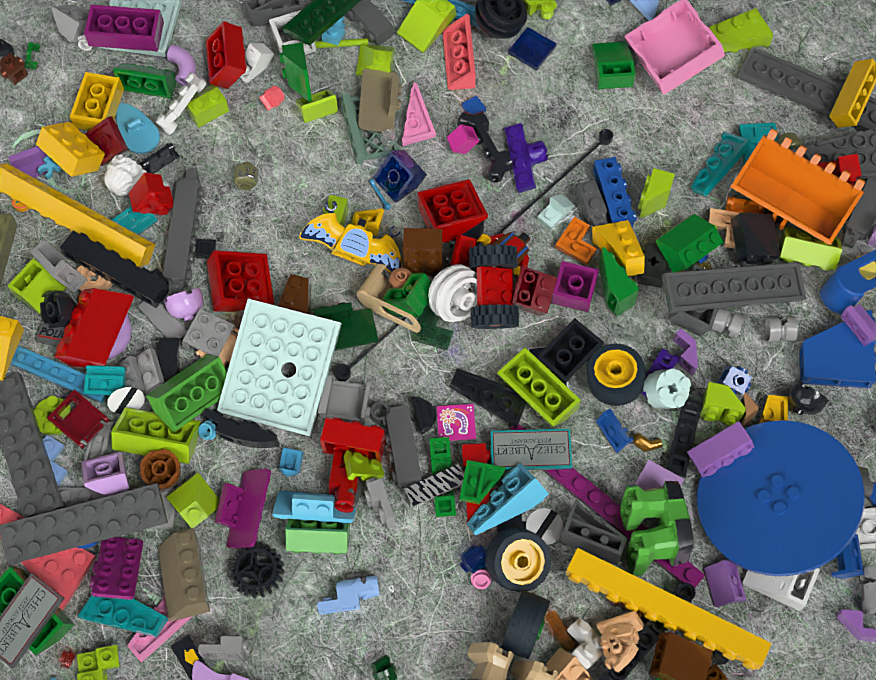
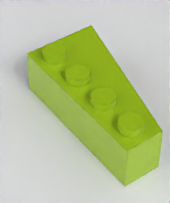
[709,8,774,53]

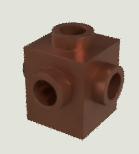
[0,52,29,85]

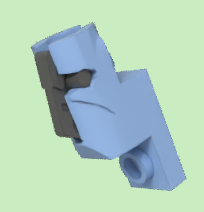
[317,574,379,615]

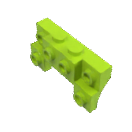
[77,645,121,680]

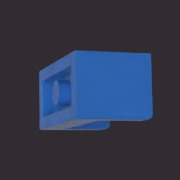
[831,534,864,579]

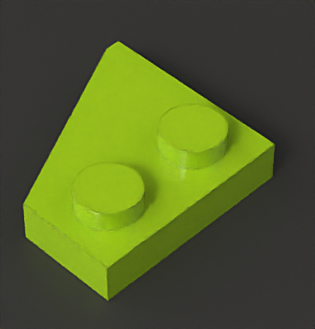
[343,450,384,480]

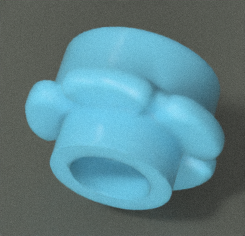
[198,421,216,440]

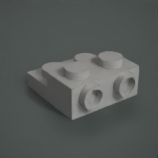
[117,348,165,396]
[364,478,395,529]
[198,633,251,661]

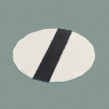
[107,387,145,414]
[526,508,564,545]

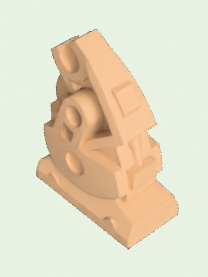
[596,611,643,672]

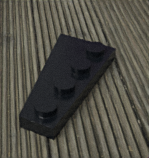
[450,368,527,428]

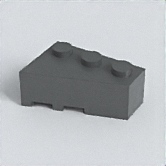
[242,0,305,27]
[559,499,627,565]

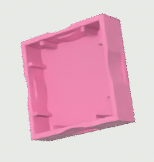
[624,0,725,95]

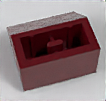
[511,266,557,316]

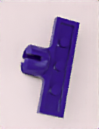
[505,123,548,193]

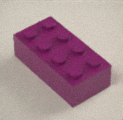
[84,5,164,52]

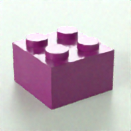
[551,261,599,312]

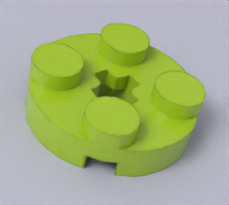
[34,396,72,435]

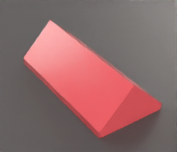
[443,14,475,90]

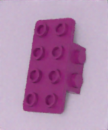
[215,468,271,549]
[90,537,144,600]

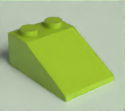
[397,0,457,54]

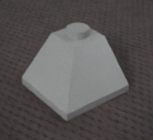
[51,5,89,43]

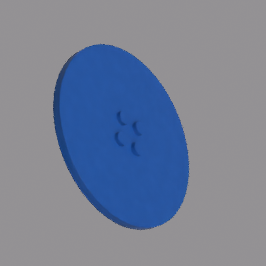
[697,420,865,576]

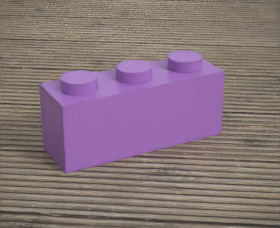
[687,421,754,478]

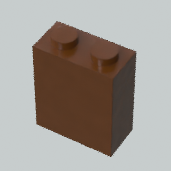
[649,632,713,680]

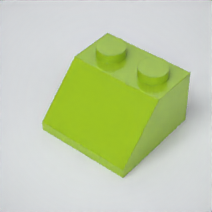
[185,84,229,128]

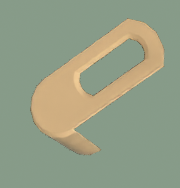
[357,264,421,333]

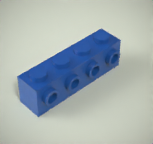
[593,157,637,229]

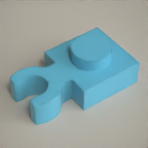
[38,155,62,180]

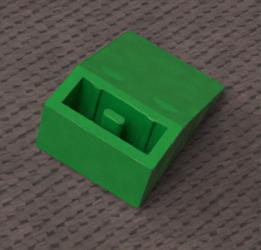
[592,41,636,89]
[598,247,639,317]

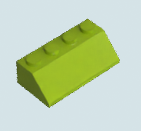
[497,348,581,427]
[111,407,201,464]

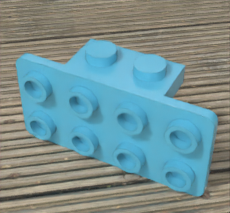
[273,491,357,523]

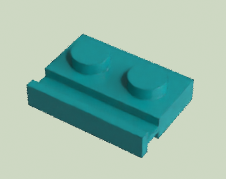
[112,206,158,235]
[84,366,127,396]

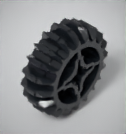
[229,543,285,599]

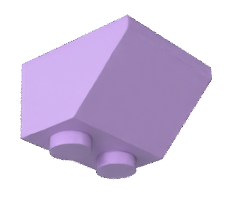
[82,452,130,497]

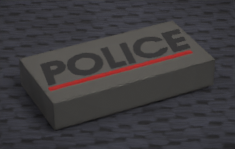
[35,323,65,346]

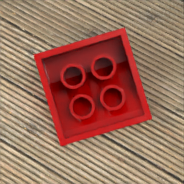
[417,179,488,243]
[207,250,274,312]

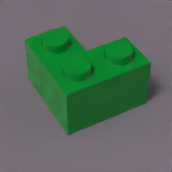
[381,273,432,317]

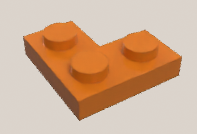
[555,217,597,266]

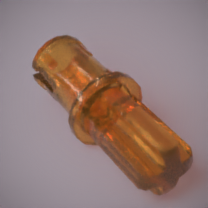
[546,611,577,651]

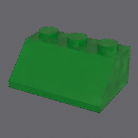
[113,63,177,99]
[655,214,723,273]

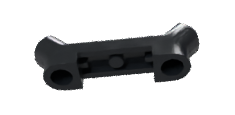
[458,111,513,183]

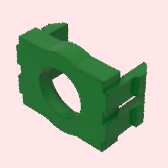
[24,42,41,70]

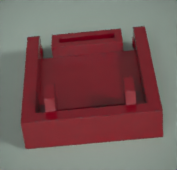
[47,389,110,450]

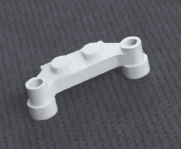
[155,72,207,135]

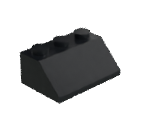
[537,318,604,383]

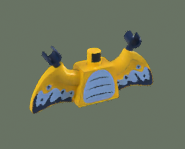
[299,201,402,274]

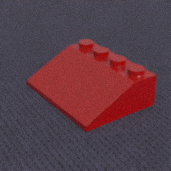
[54,288,134,367]

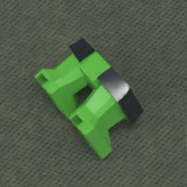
[620,481,694,576]

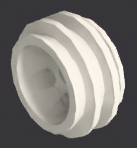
[428,264,478,322]

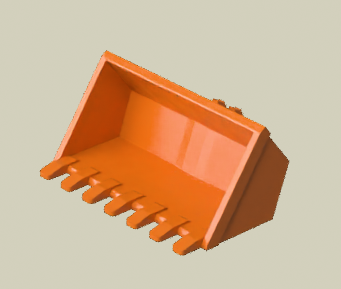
[731,129,865,245]

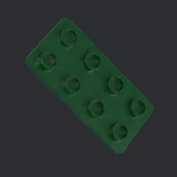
[314,302,378,351]

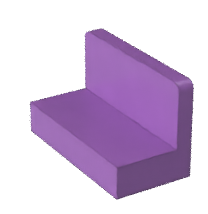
[8,146,48,178]
[840,304,876,346]
[704,560,747,607]

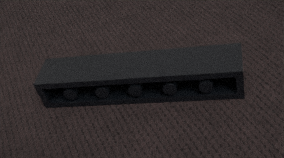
[60,230,169,308]

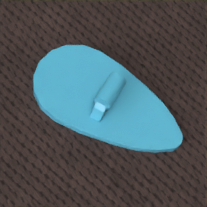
[116,103,160,154]

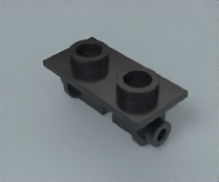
[140,143,180,174]

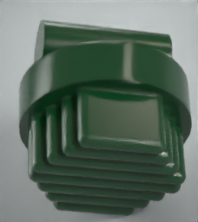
[371,655,397,680]

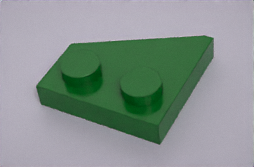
[459,460,505,504]

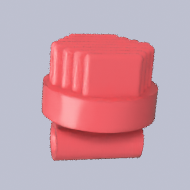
[259,85,285,110]

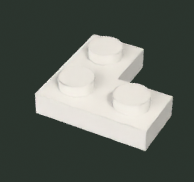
[567,617,604,669]

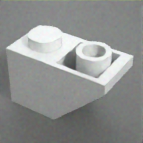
[240,43,274,83]

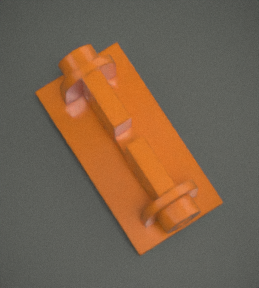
[725,196,765,214]

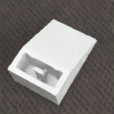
[742,568,820,611]

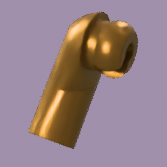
[633,433,662,452]

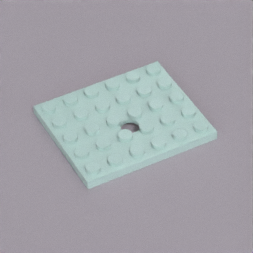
[217,299,342,436]

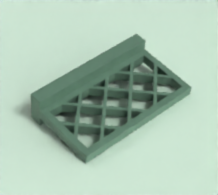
[340,94,399,165]

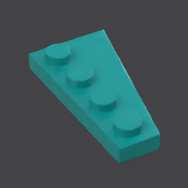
[690,131,752,197]
[77,595,168,637]

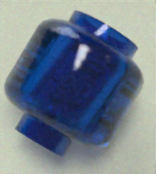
[459,544,486,574]

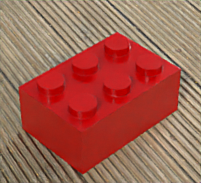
[206,21,247,89]
[320,417,386,463]

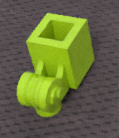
[523,0,557,20]

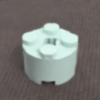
[643,369,691,409]

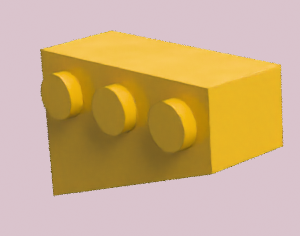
[592,220,645,276]

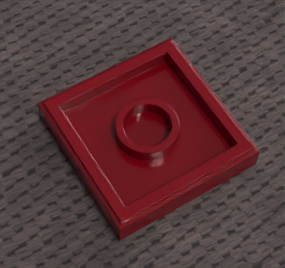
[85,116,128,166]

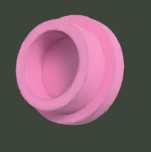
[471,569,492,589]

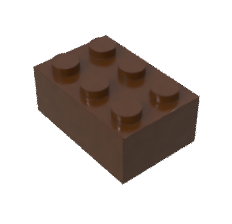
[403,228,443,276]

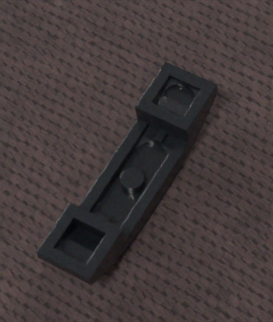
[667,399,703,478]

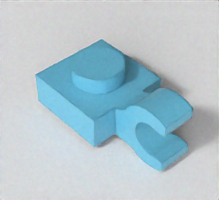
[321,16,345,45]

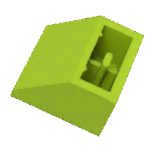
[638,168,675,218]
[7,259,67,315]
[700,382,746,426]

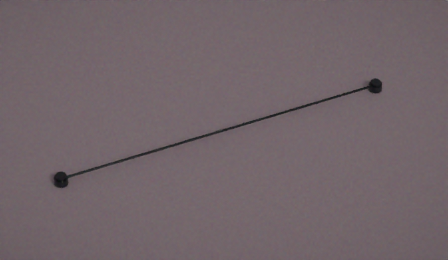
[335,129,613,381]

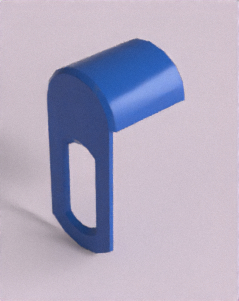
[820,250,876,314]

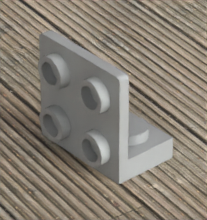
[182,309,234,356]

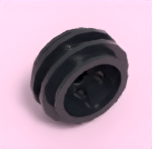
[474,0,527,39]

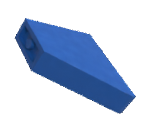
[799,310,876,388]

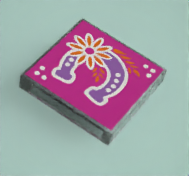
[436,403,477,444]

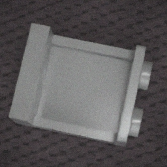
[30,239,87,293]
[318,376,375,424]

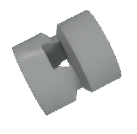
[712,308,745,339]
[764,316,797,342]

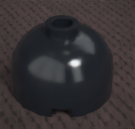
[40,290,76,328]
[788,379,829,416]

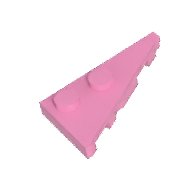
[402,82,436,146]

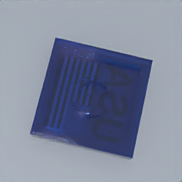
[508,27,557,71]

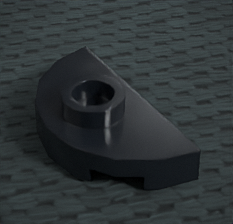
[411,397,436,435]

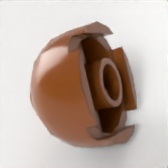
[140,449,181,490]

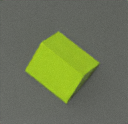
[295,89,338,123]

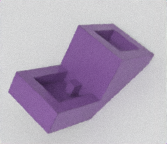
[673,329,698,376]
[836,609,876,642]

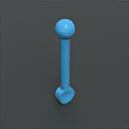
[369,179,391,210]

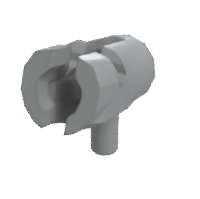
[859,566,876,615]

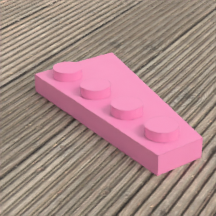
[127,594,193,663]

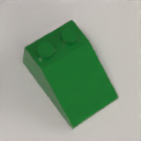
[279,42,312,101]

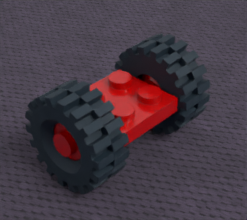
[469,244,519,329]

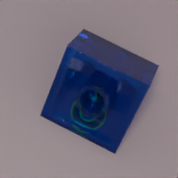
[373,150,427,203]

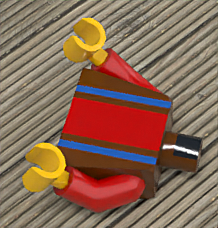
[477,232,530,276]

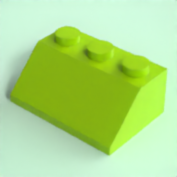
[779,226,842,271]

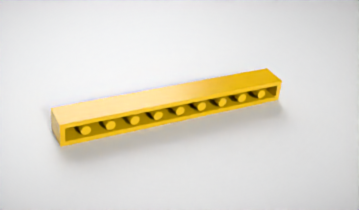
[0,163,156,267]
[565,548,772,670]

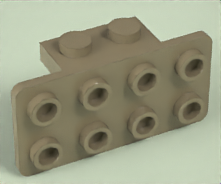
[358,69,402,133]

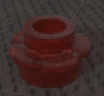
[58,649,77,669]

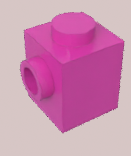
[447,124,479,154]

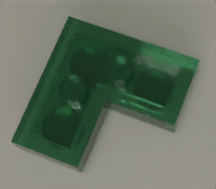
[411,305,454,351]

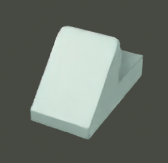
[537,194,575,230]

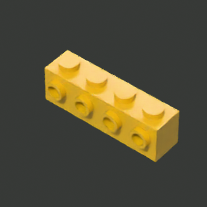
[829,59,876,128]

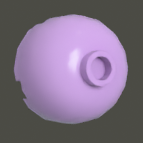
[164,288,204,321]

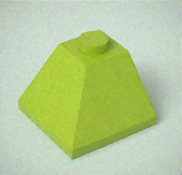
[356,44,395,76]
[166,472,220,529]

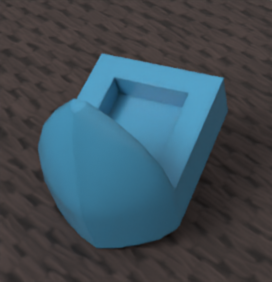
[278,448,304,477]

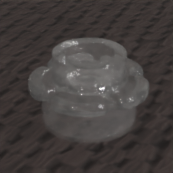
[380,129,398,146]

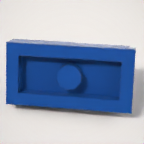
[596,409,634,453]

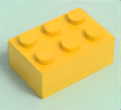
[70,72,124,131]
[36,122,105,177]

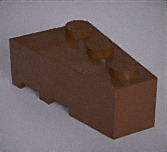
[278,274,311,315]

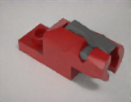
[329,451,363,513]

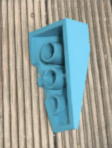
[467,462,549,535]

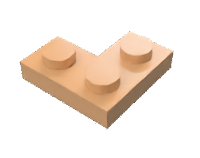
[708,208,739,249]

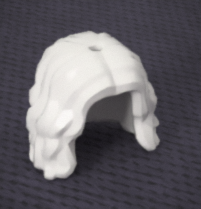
[104,154,147,196]

